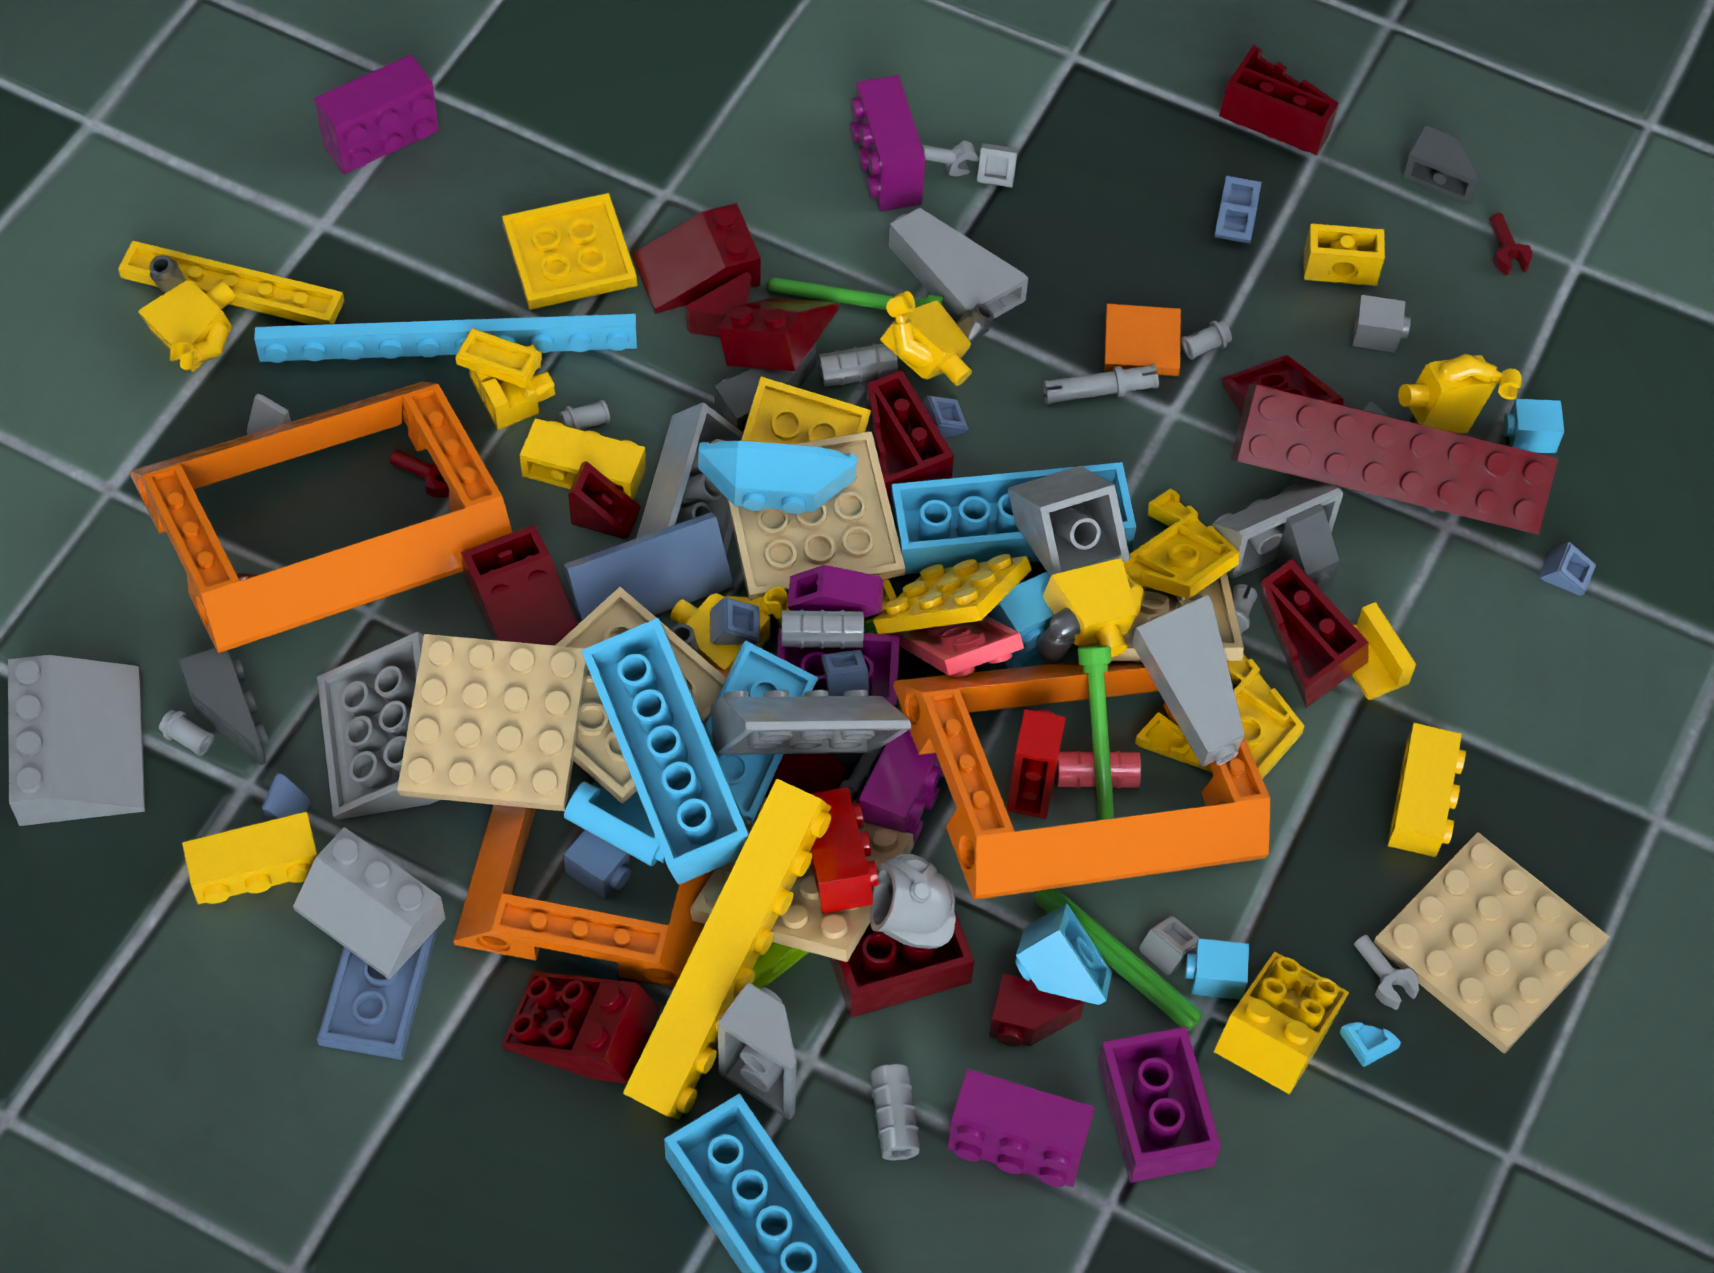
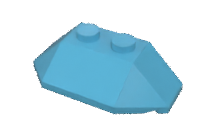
[698,440,857,514]

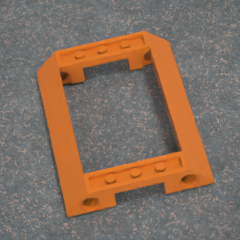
[130,381,513,653]
[893,661,1270,900]
[453,669,729,988]

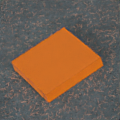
[1104,304,1181,376]

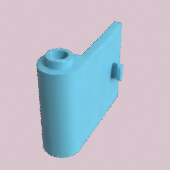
[564,781,665,867]

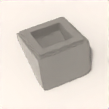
[247,394,291,435]
[1139,915,1200,976]

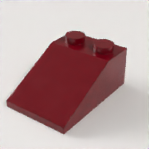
[632,203,761,314]
[717,298,839,372]
[1221,355,1344,415]

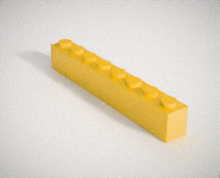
[623,779,831,1119]

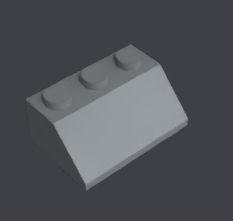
[1212,480,1343,579]
[293,827,446,980]
[718,982,797,1120]

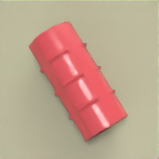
[1056,750,1141,789]

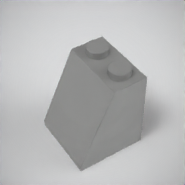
[1008,466,1130,577]

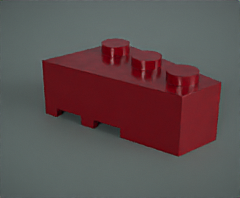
[1219,45,1339,156]
[866,370,954,503]
[1261,559,1369,708]

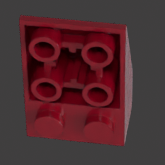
[461,524,578,646]
[501,972,661,1084]

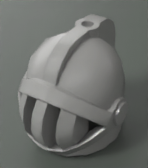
[870,853,956,949]

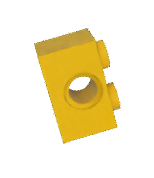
[1304,224,1385,286]

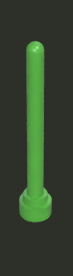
[767,277,944,310]
[1078,646,1114,820]

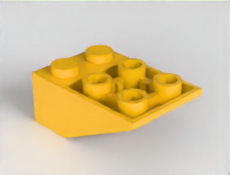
[1214,951,1349,1094]

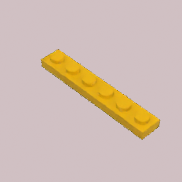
[118,240,344,325]

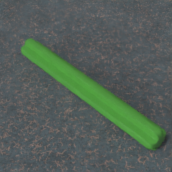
[1034,888,1203,1031]

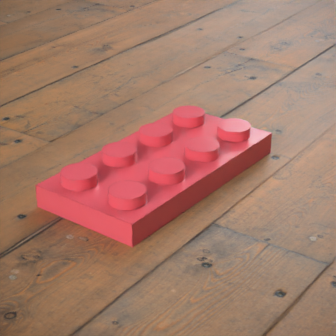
[894,616,1024,677]

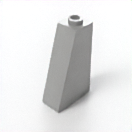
[888,207,1028,323]
[1131,595,1245,767]

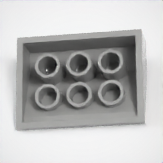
[317,631,440,820]
[8,655,145,826]
[711,690,911,755]

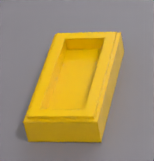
[455,328,542,388]

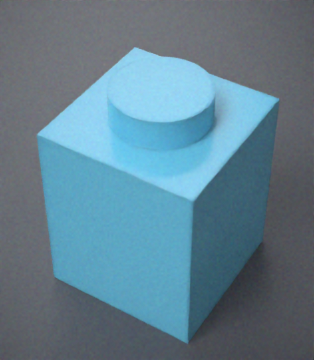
[1503,399,1564,453]
[1185,938,1249,1000]

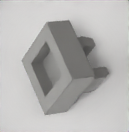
[977,143,1018,187]

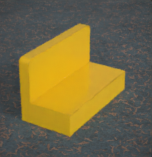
[1352,602,1416,700]

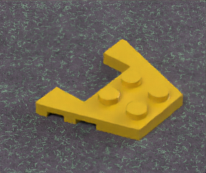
[1123,488,1240,599]
[1135,653,1305,779]

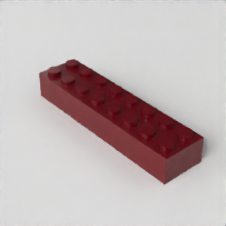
[1230,384,1558,535]

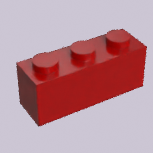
[1007,709,1066,819]
[810,787,879,914]

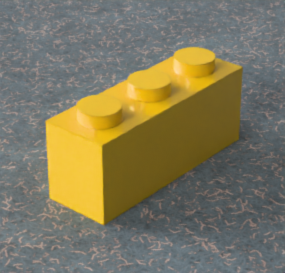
[520,418,646,500]
[1387,723,1466,858]
[182,812,318,905]

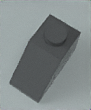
[1403,125,1479,204]
[1275,504,1339,591]

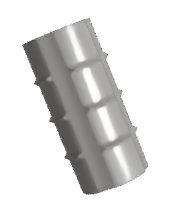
[818,343,898,388]
[781,609,864,649]
[870,1064,920,1161]

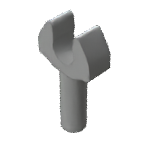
[921,141,980,176]
[1354,935,1419,1009]

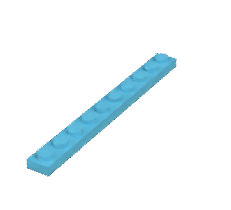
[254,314,637,363]

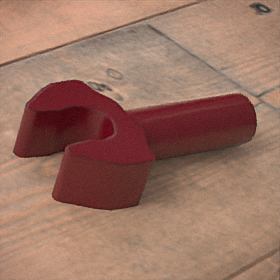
[1489,213,1533,275]
[390,450,449,498]

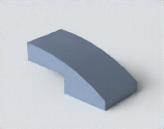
[1214,176,1262,244]

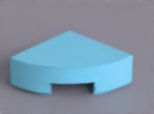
[1339,1022,1401,1067]

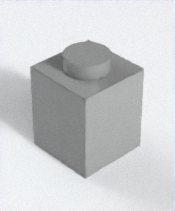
[1352,295,1411,353]

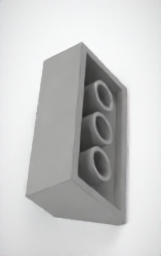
[636,402,743,555]

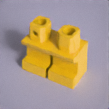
[469,344,555,430]

